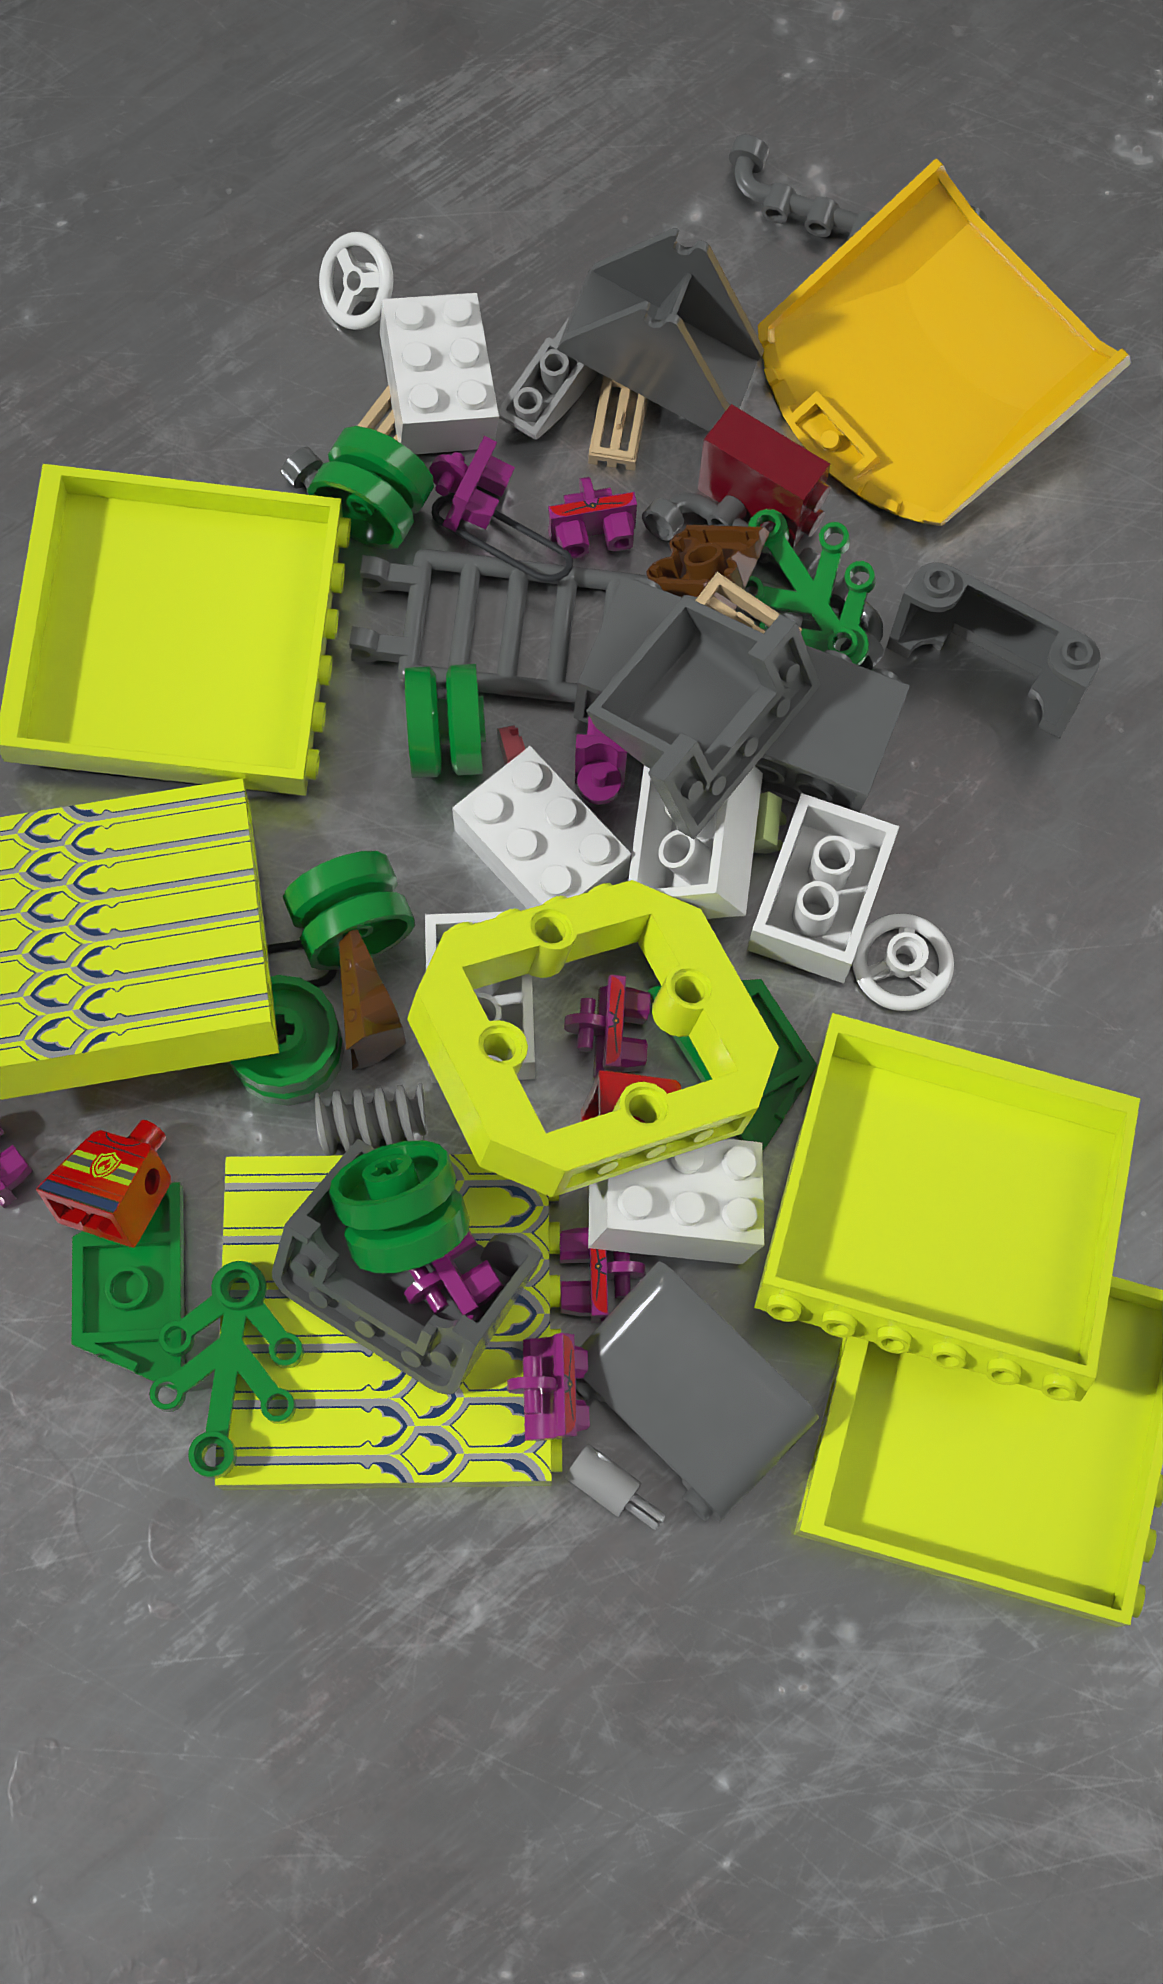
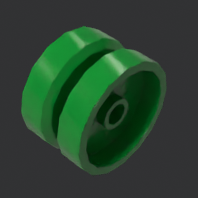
[307,426,434,550]
[405,664,486,778]
[282,851,416,971]
[229,975,345,1106]
[329,1140,470,1273]

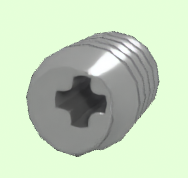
[315,1083,426,1156]

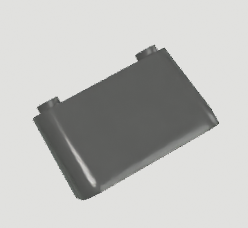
[886,562,1101,738]
[272,1139,543,1395]
[576,1261,819,1523]

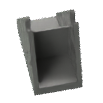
[557,228,764,432]

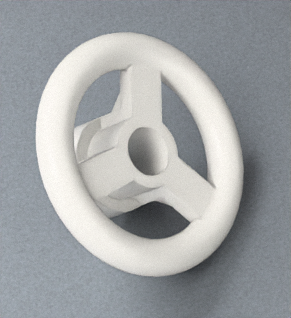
[319,232,394,330]
[852,914,954,1011]

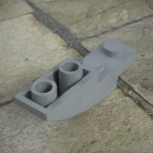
[498,316,599,440]

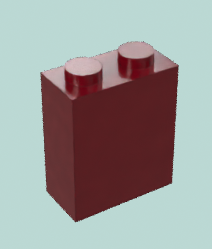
[698,404,831,548]

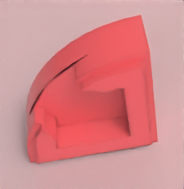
[497,725,525,765]

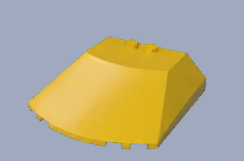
[757,159,1131,526]

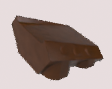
[646,525,769,610]
[339,929,406,1071]

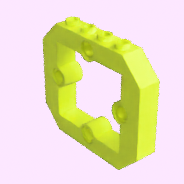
[407,880,779,1197]

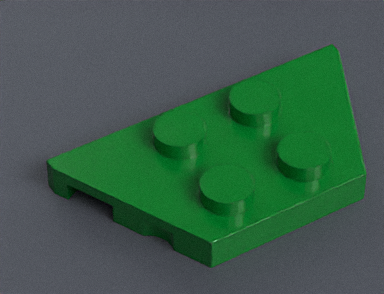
[648,979,817,1152]
[71,1182,185,1392]

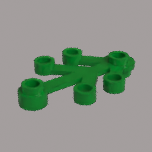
[745,509,876,665]
[149,1261,304,1479]

